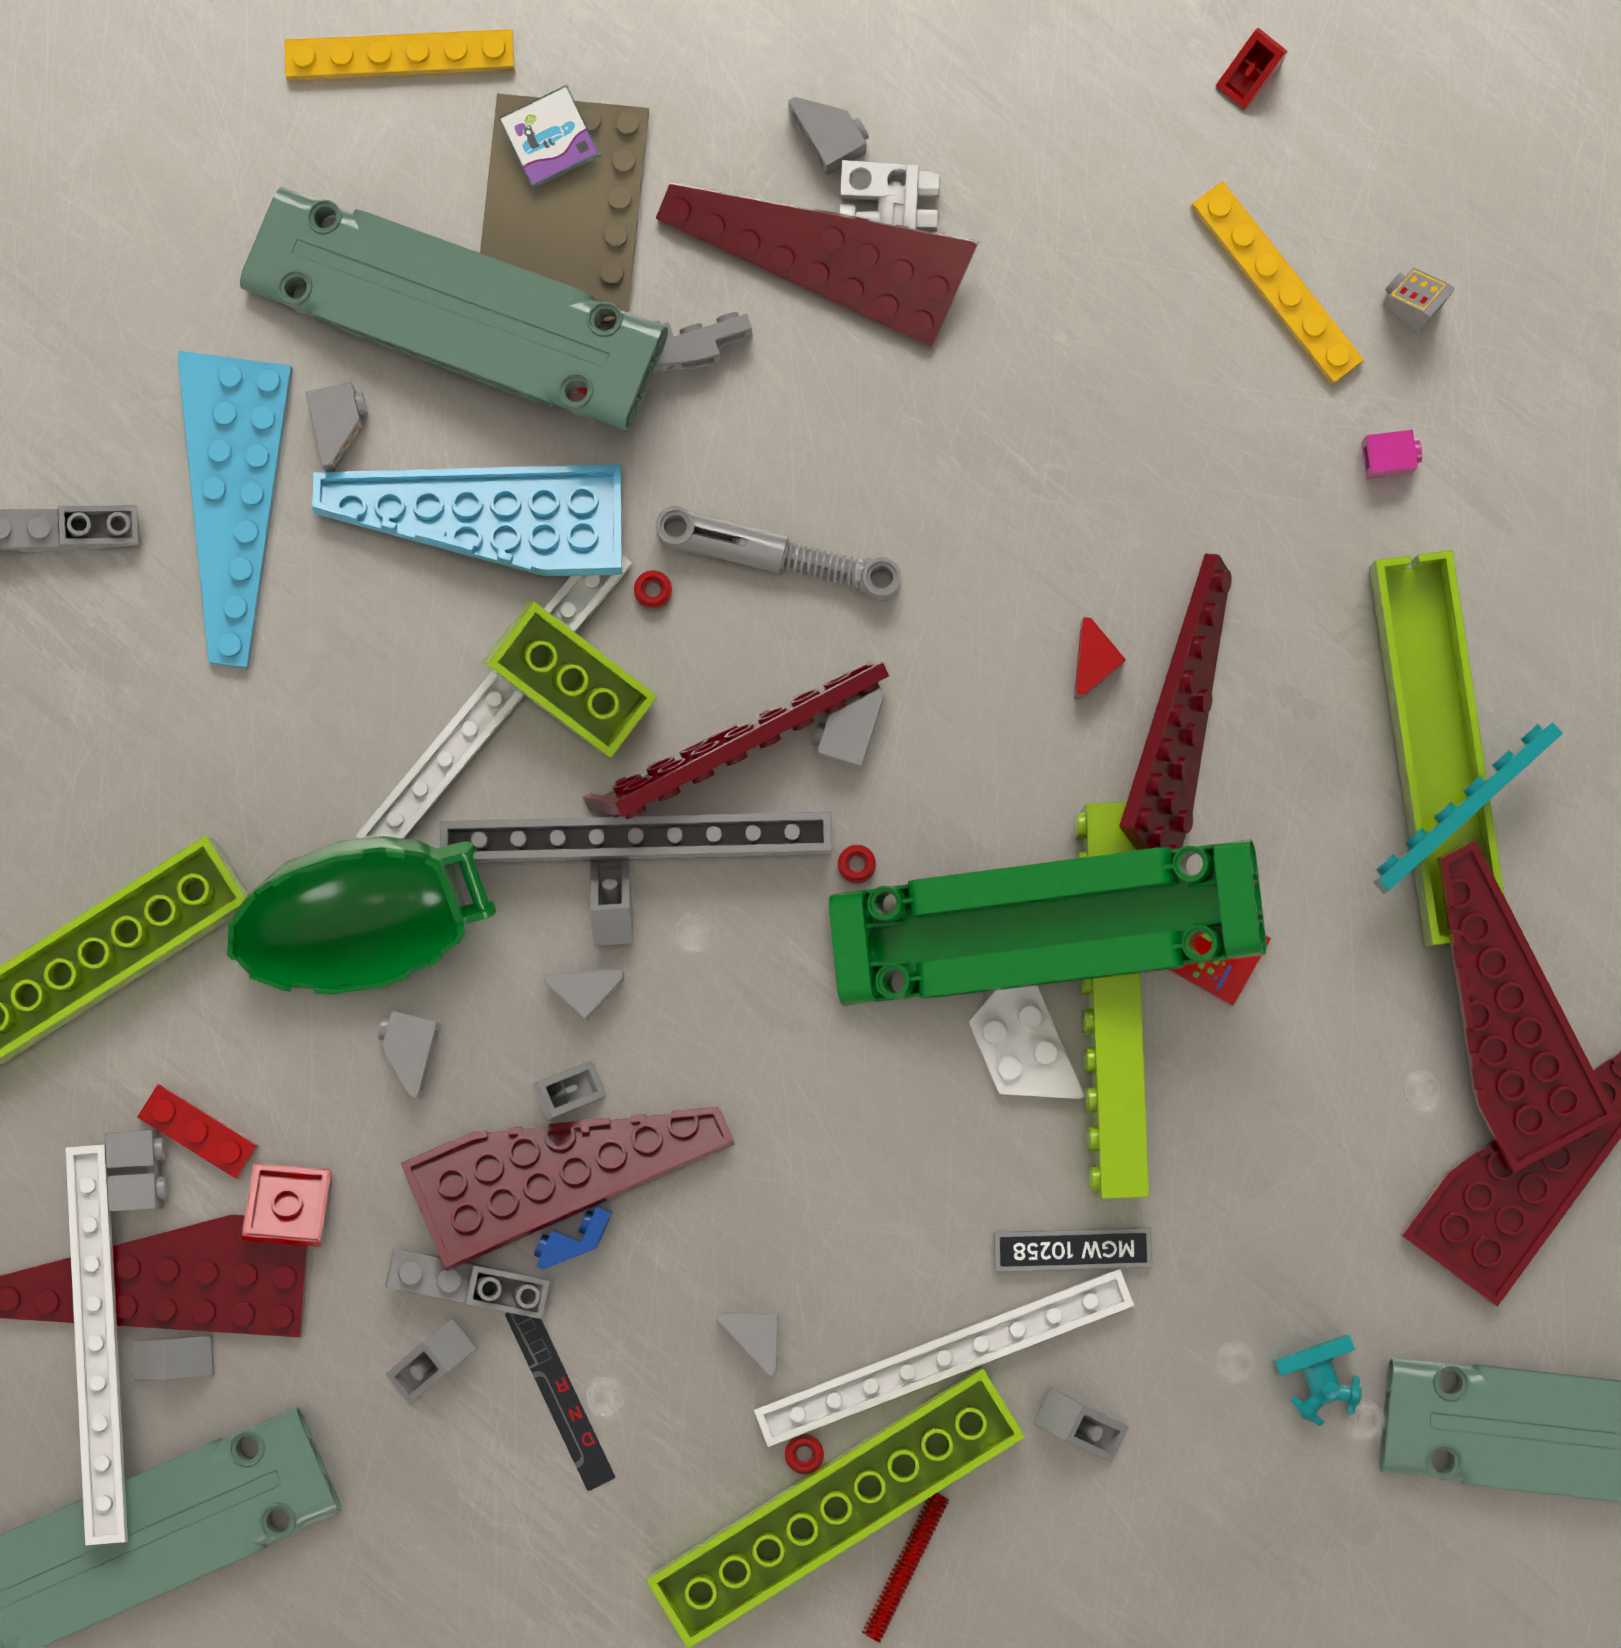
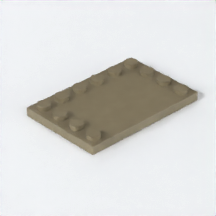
[480,93,649,331]

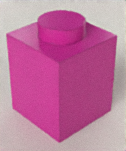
[1361,429,1422,480]

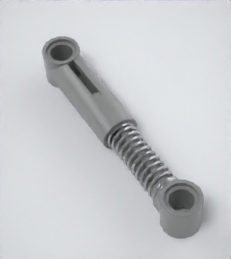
[656,506,901,601]

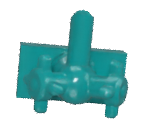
[1272,1335,1362,1426]

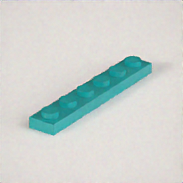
[1373,722,1563,894]

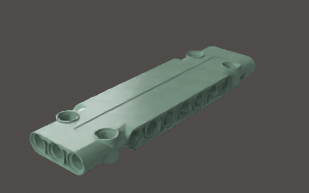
[240,187,668,431]
[1379,1358,1621,1502]
[0,1407,342,1648]

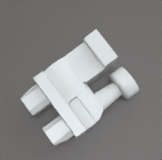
[840,160,940,233]

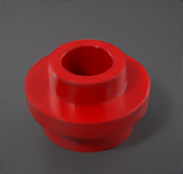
[634,570,672,609]
[837,845,876,884]
[785,1434,824,1474]

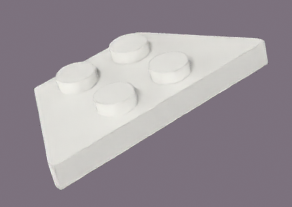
[968,986,1085,1099]

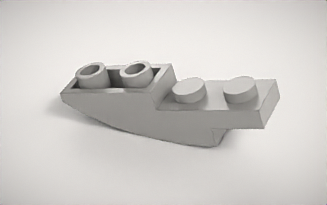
[653,312,752,371]
[0,505,138,553]
[385,1248,550,1319]

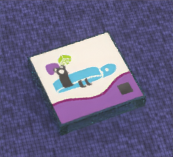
[498,85,601,189]

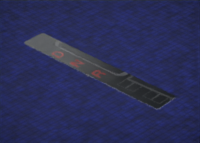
[505,1312,615,1491]

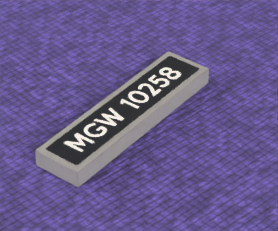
[994,1228,1152,1272]

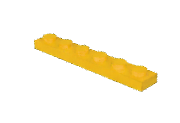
[284,29,515,81]
[1191,180,1364,385]

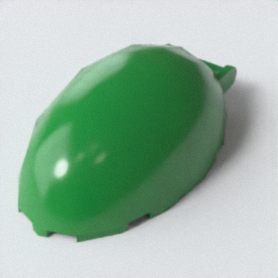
[227,836,496,995]

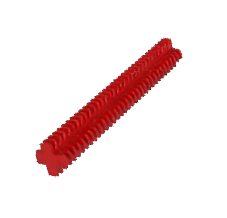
[862,1492,950,1643]

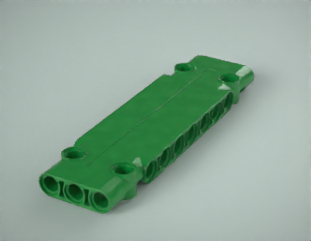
[829,839,1266,1006]

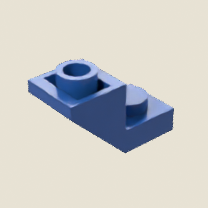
[534,1206,613,1269]

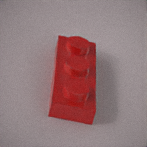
[137,1084,259,1179]

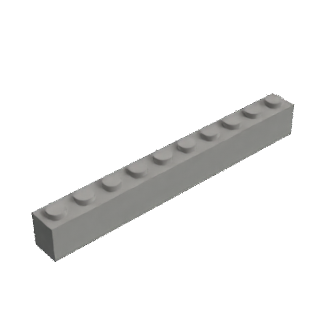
[440,811,832,864]

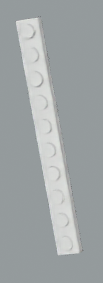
[356,555,633,839]
[65,1144,128,1545]
[754,1269,1134,1447]

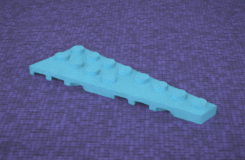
[178,351,293,669]

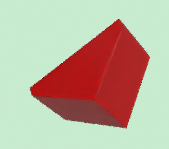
[1215,27,1288,110]
[1074,617,1126,699]

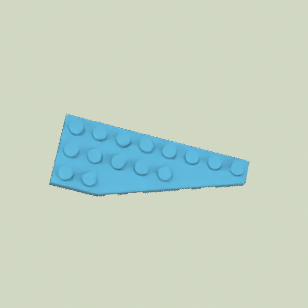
[312,464,622,577]

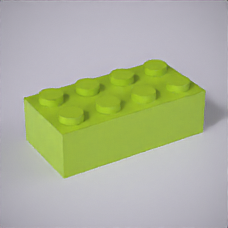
[482,600,657,758]

